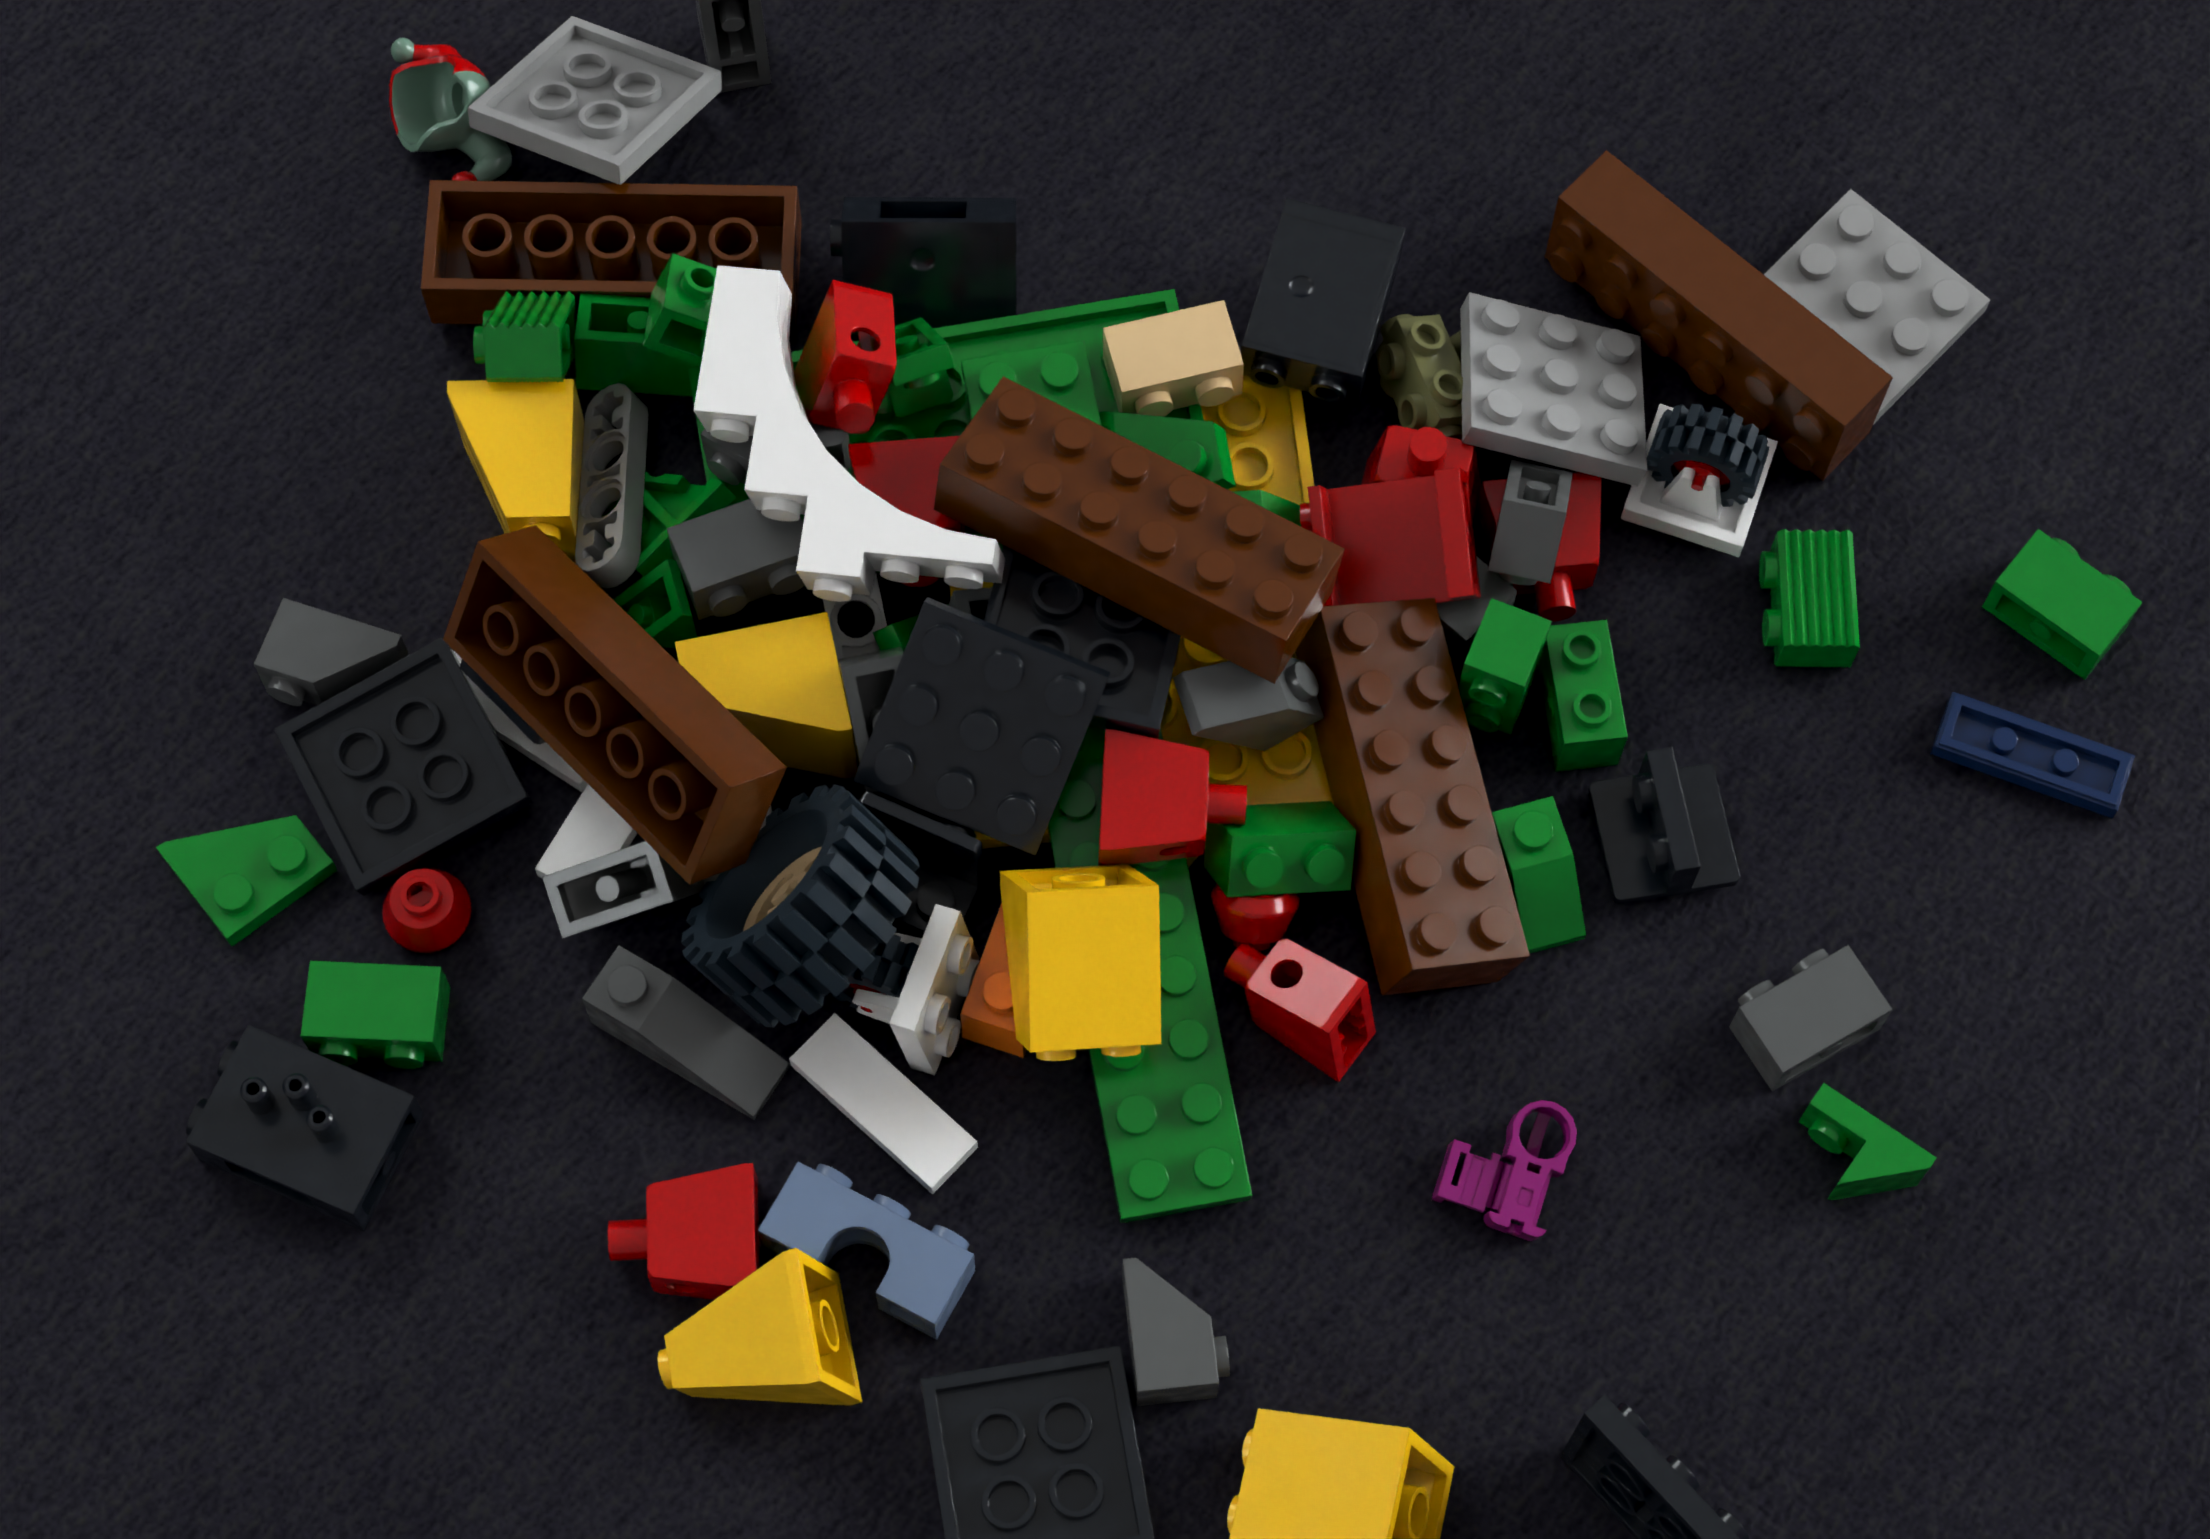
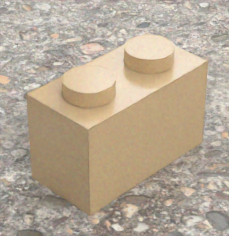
[1103,300,1244,417]

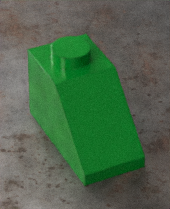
[1492,796,1586,954]

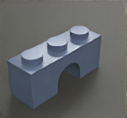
[758,1161,975,1340]

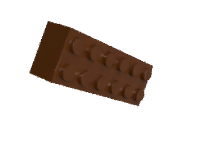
[1544,150,1893,481]
[421,180,802,329]
[934,376,1345,684]
[443,525,787,885]
[1295,598,1530,996]

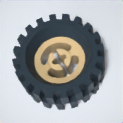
[681,784,920,1027]

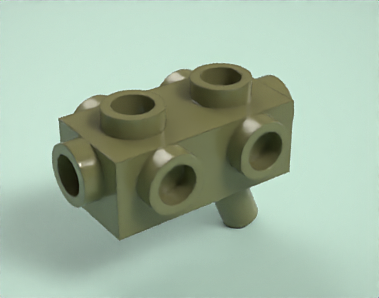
[1375,314,1463,440]

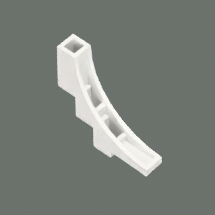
[693,265,1005,602]

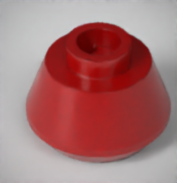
[382,868,471,953]
[1211,885,1300,951]

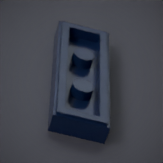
[1930,692,2135,819]

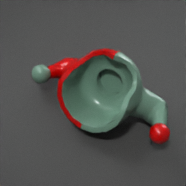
[389,37,512,181]

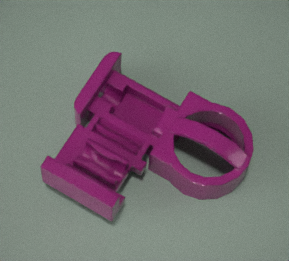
[1431,1100,1577,1241]

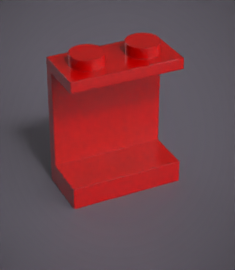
[1300,467,1481,606]

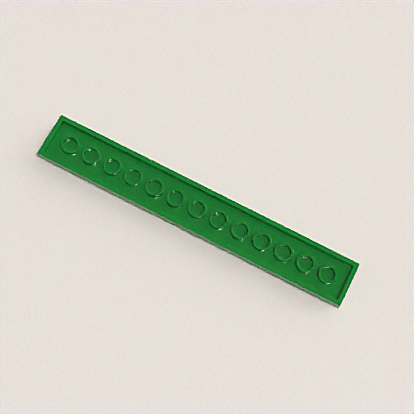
[961,340,1252,1223]

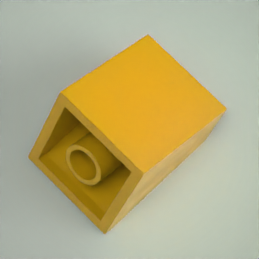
[447,379,585,563]
[675,612,858,779]
[1000,864,1161,1061]
[1227,1408,1455,1539]

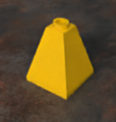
[657,1248,862,1406]

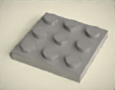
[468,16,722,185]
[1764,189,1990,425]
[1460,292,1648,487]

